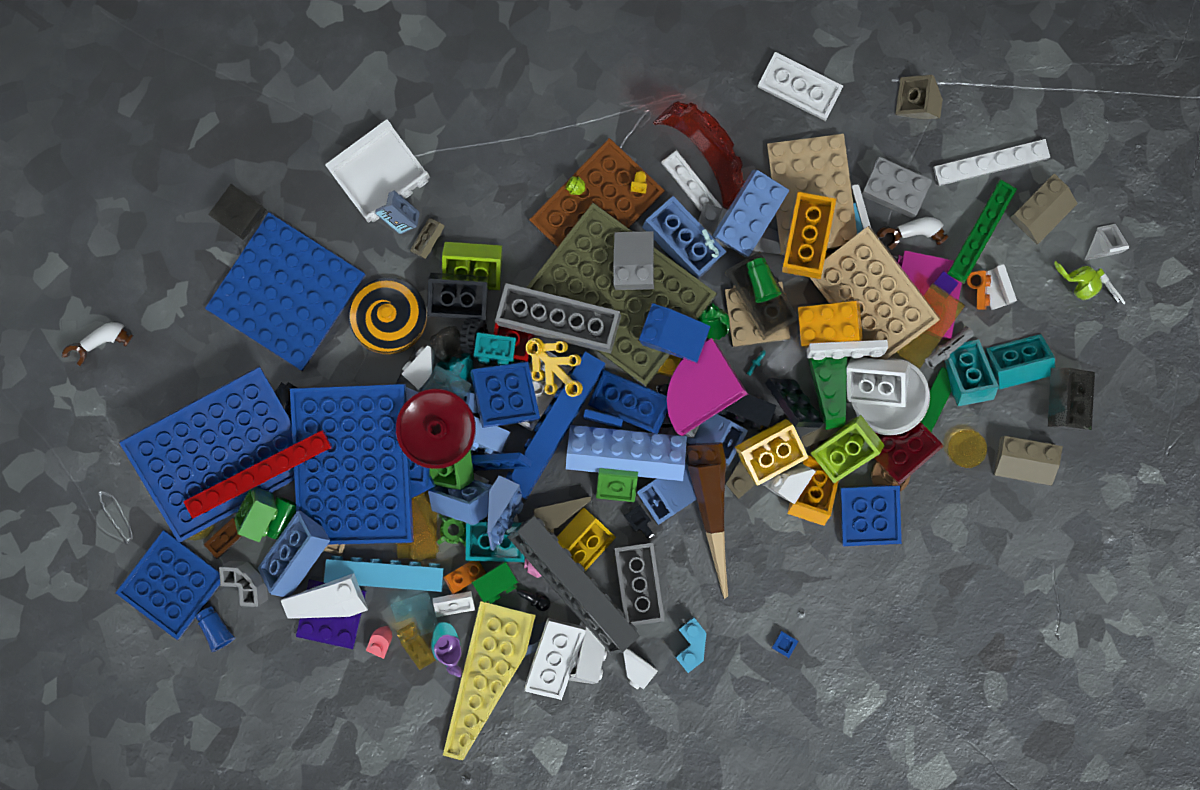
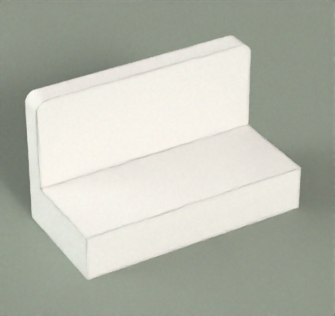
[979,264,1017,310]

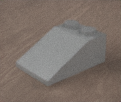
[614,231,654,290]

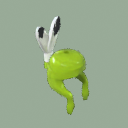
[1054,261,1126,305]

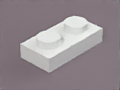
[433,591,475,617]

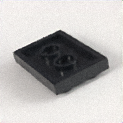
[765,378,824,428]

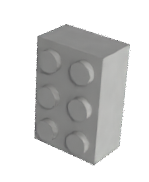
[861,157,932,219]

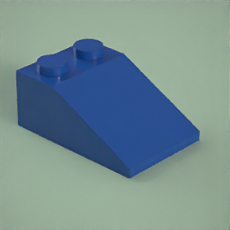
[639,303,711,363]

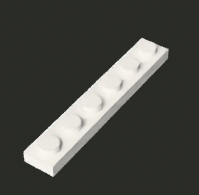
[933,139,1050,186]

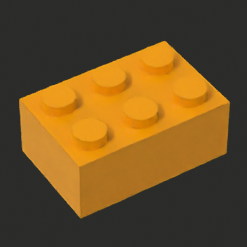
[798,301,863,348]

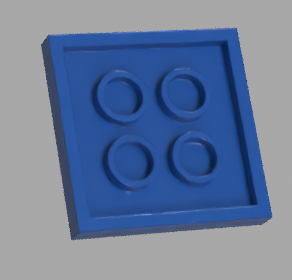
[471,362,540,428]
[840,485,902,546]

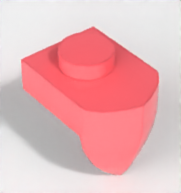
[366,626,392,659]

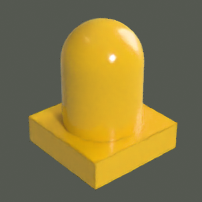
[631,171,647,194]

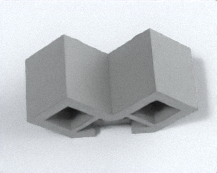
[219,561,268,607]

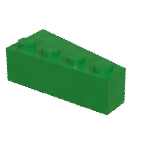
[808,357,847,430]

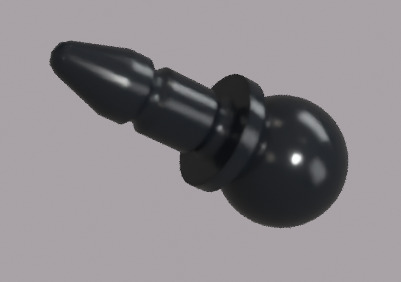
[516,589,551,611]

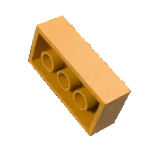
[782,192,836,279]

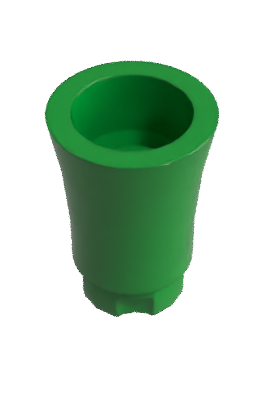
[747,257,782,303]
[267,496,296,540]

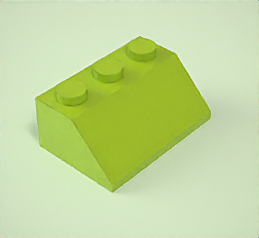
[442,242,502,290]

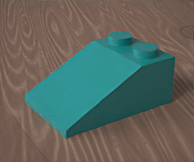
[943,339,999,407]
[466,518,525,562]

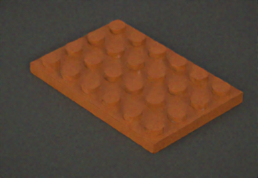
[529,138,665,248]

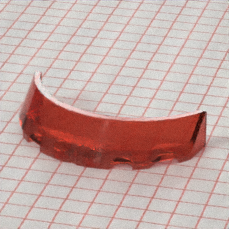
[653,101,745,208]

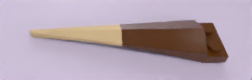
[686,442,728,599]

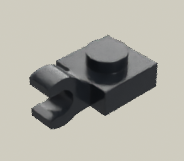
[624,505,654,540]

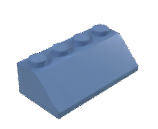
[642,196,726,279]
[258,511,330,598]

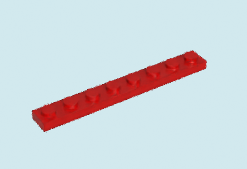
[183,430,332,519]

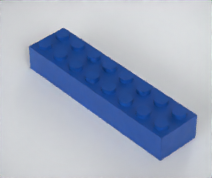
[506,351,606,500]

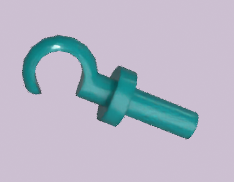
[746,350,766,376]

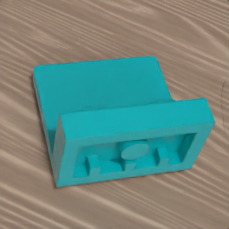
[474,333,516,366]

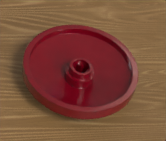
[396,389,476,469]

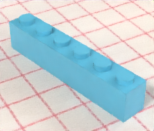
[324,556,445,592]

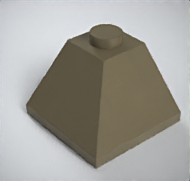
[895,75,943,120]

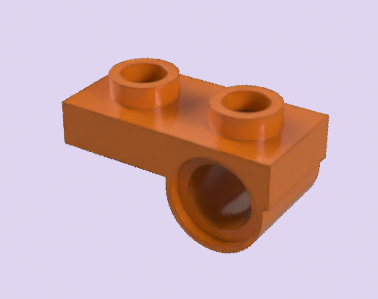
[967,271,991,310]
[443,561,487,594]

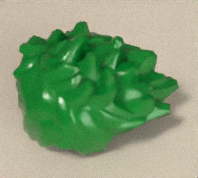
[698,303,730,340]

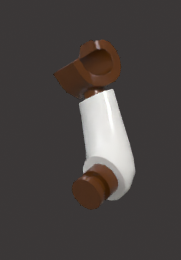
[876,217,949,250]
[62,322,134,366]

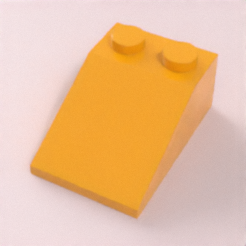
[787,455,839,526]

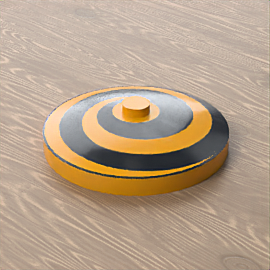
[349,278,427,354]

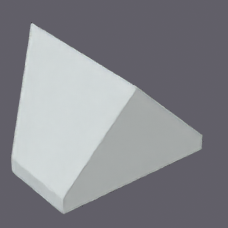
[1084,224,1129,261]

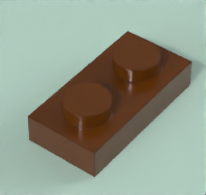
[204,518,243,559]

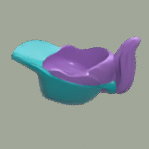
[431,622,462,677]

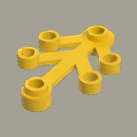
[526,338,583,397]

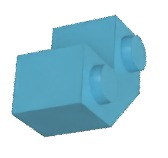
[675,617,706,673]

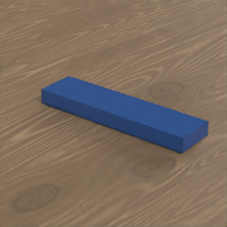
[471,453,533,471]

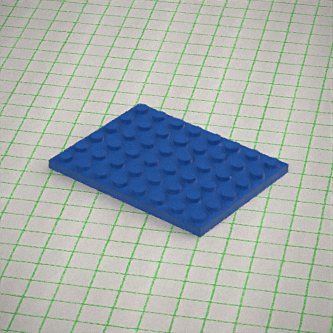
[119,366,295,543]
[290,384,414,545]

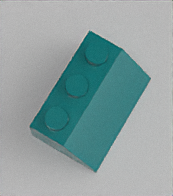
[986,334,1056,390]

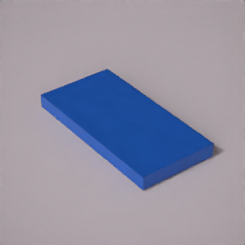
[588,370,668,435]

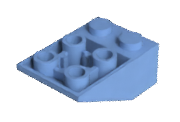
[678,414,748,466]
[636,462,697,525]
[487,476,524,551]

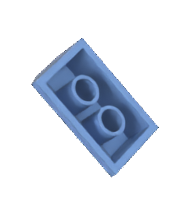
[428,480,492,525]

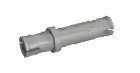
[925,327,974,369]

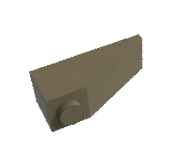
[533,497,591,533]

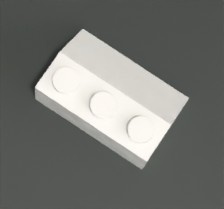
[847,357,910,407]

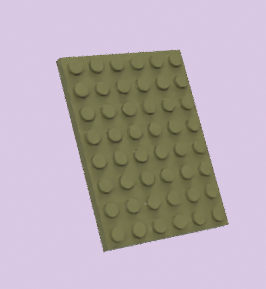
[526,203,717,387]

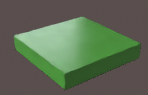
[596,468,638,502]

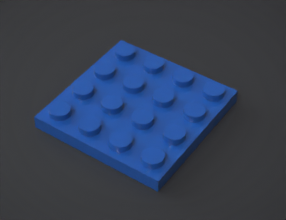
[116,530,221,640]

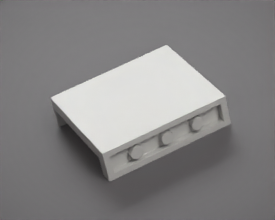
[325,119,430,223]

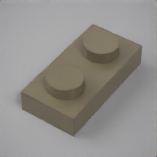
[410,218,445,259]

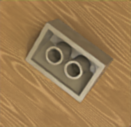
[1010,174,1078,245]
[994,436,1063,486]

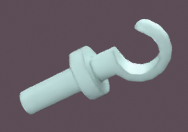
[702,229,719,258]

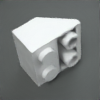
[402,345,435,392]

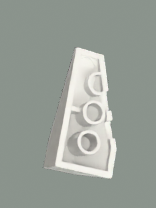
[280,573,368,618]

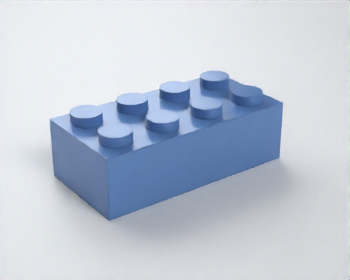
[712,170,790,257]

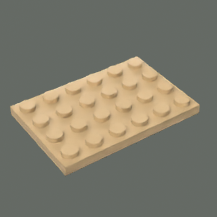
[767,134,857,256]
[810,226,941,360]

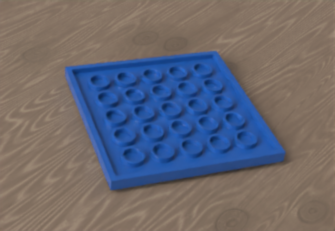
[205,212,366,371]

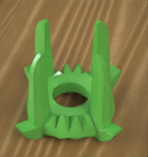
[437,514,466,547]

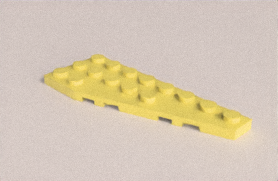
[443,601,536,760]

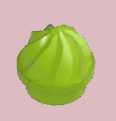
[565,176,585,195]

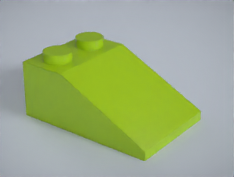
[811,415,884,483]

